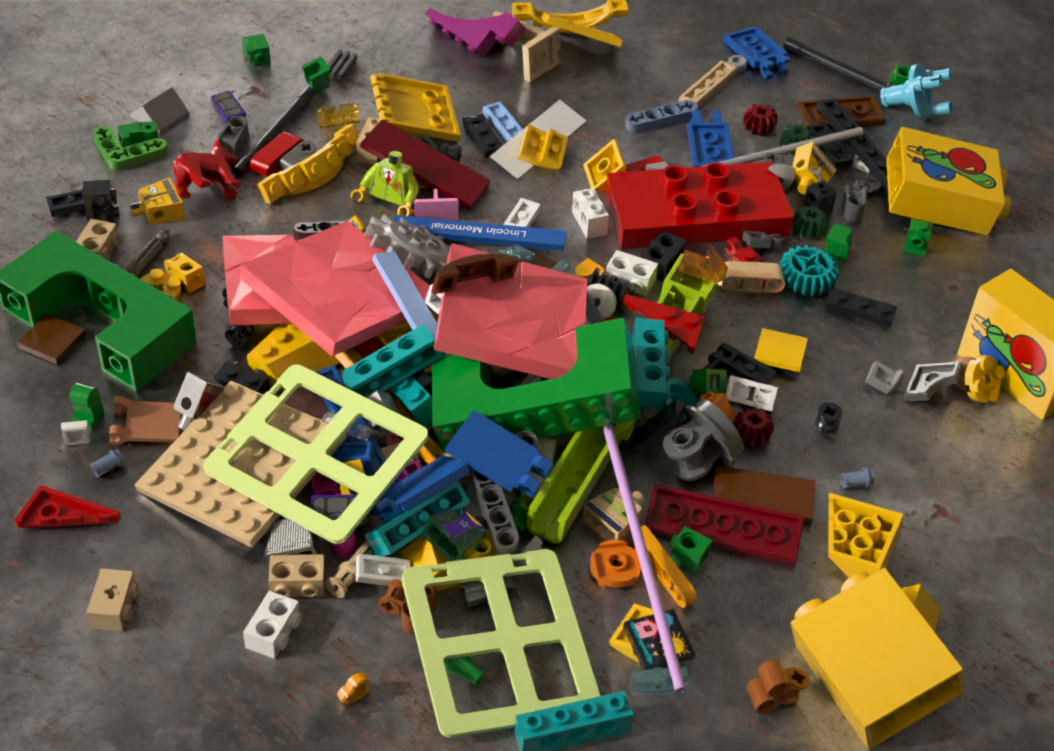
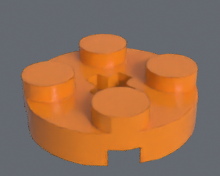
[590,540,642,588]

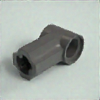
[460,576,518,607]

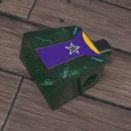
[422,508,487,562]

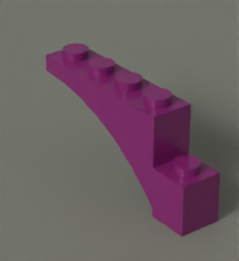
[425,8,526,57]

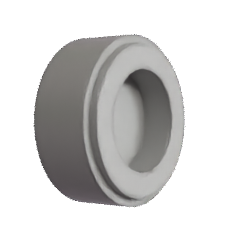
[728,55,748,72]

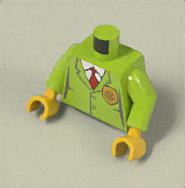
[351,151,419,216]

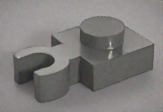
[742,231,785,250]

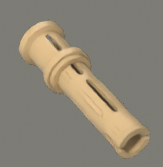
[325,540,375,598]

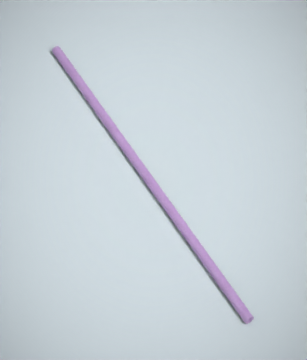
[603,424,686,693]

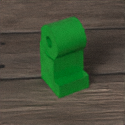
[117,121,159,147]
[69,382,105,431]

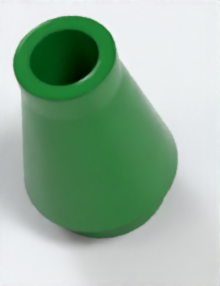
[443,656,485,686]

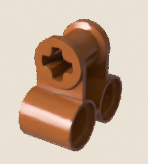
[378,579,437,634]
[746,659,809,714]

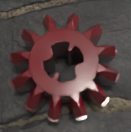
[743,103,778,136]
[733,407,774,448]

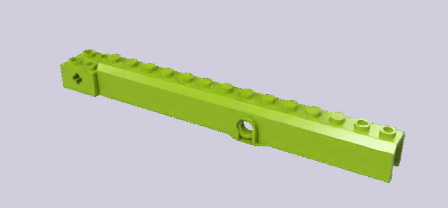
[526,253,723,544]

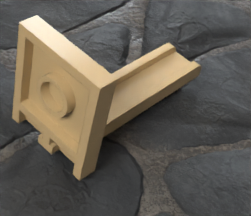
[493,11,561,83]

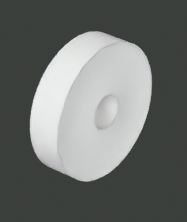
[586,284,617,319]

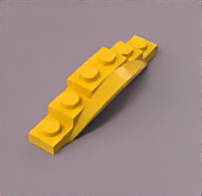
[512,0,629,33]
[258,124,359,203]

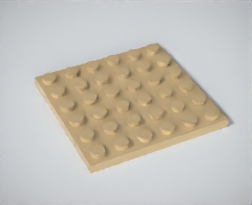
[135,381,347,548]

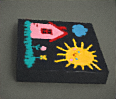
[623,609,696,672]

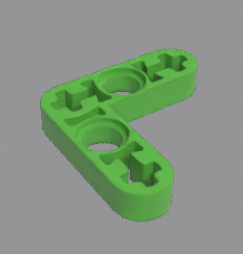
[93,126,168,170]

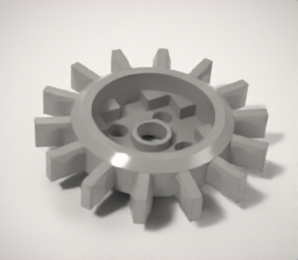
[364,214,451,279]

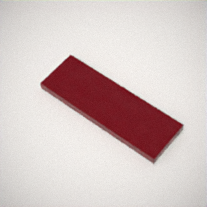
[360,119,490,210]
[644,484,805,566]

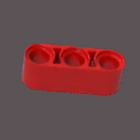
[250,131,304,177]

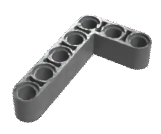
[467,431,538,555]

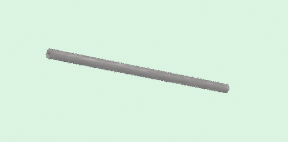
[700,127,863,167]

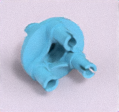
[880,63,953,120]

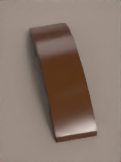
[431,254,519,295]

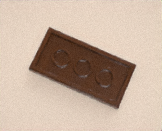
[797,95,887,130]
[712,465,815,524]

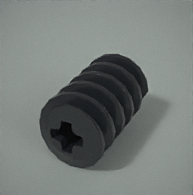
[587,268,635,311]

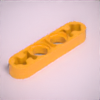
[630,525,697,608]

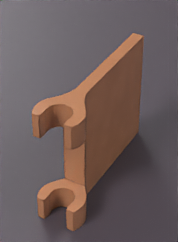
[109,396,180,445]

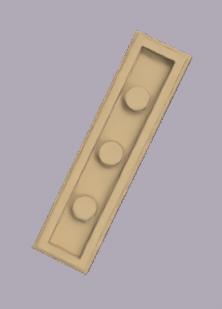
[679,61,738,107]

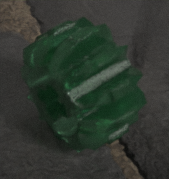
[779,123,814,155]
[792,205,829,240]

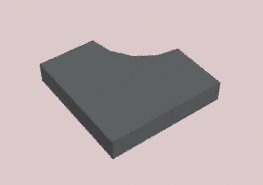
[904,362,964,401]

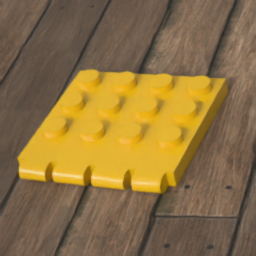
[370,73,461,142]

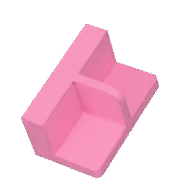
[414,189,459,221]

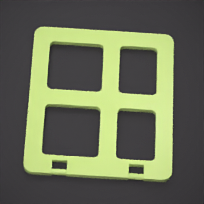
[203,365,428,544]
[401,549,600,738]

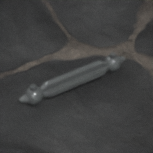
[126,229,170,276]

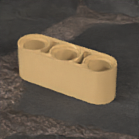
[719,261,785,293]

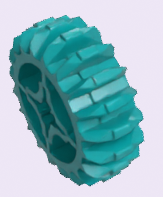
[780,245,839,296]

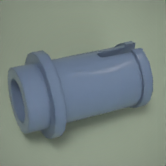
[90,449,125,478]
[841,468,874,489]

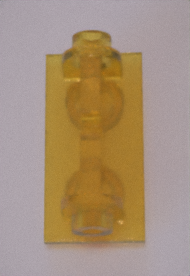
[316,102,360,128]

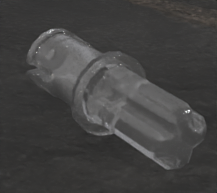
[322,410,372,440]

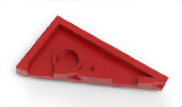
[623,294,705,354]
[13,485,121,528]

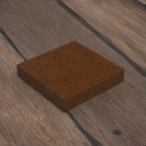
[17,313,86,364]

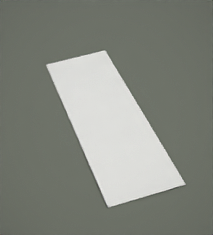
[490,100,586,179]

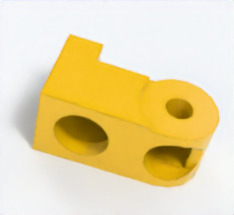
[164,253,206,294]

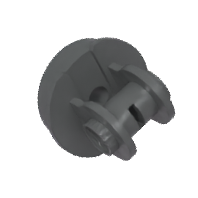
[663,399,744,481]

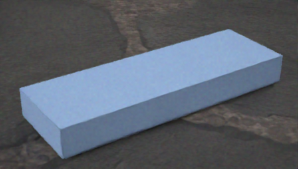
[482,102,523,143]

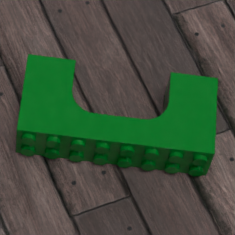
[0,231,197,392]
[432,318,642,453]

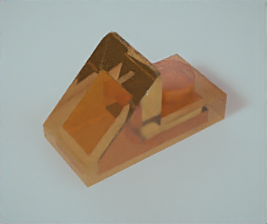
[678,245,728,285]

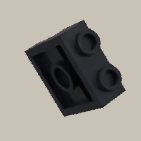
[214,361,270,395]

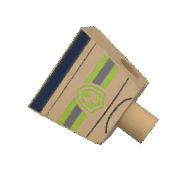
[582,488,645,541]

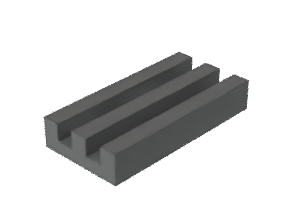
[328,49,357,81]

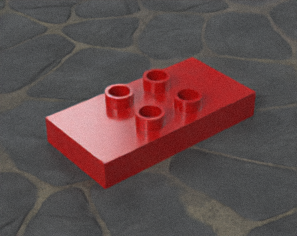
[605,162,794,249]

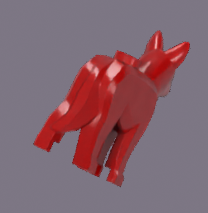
[173,138,241,199]

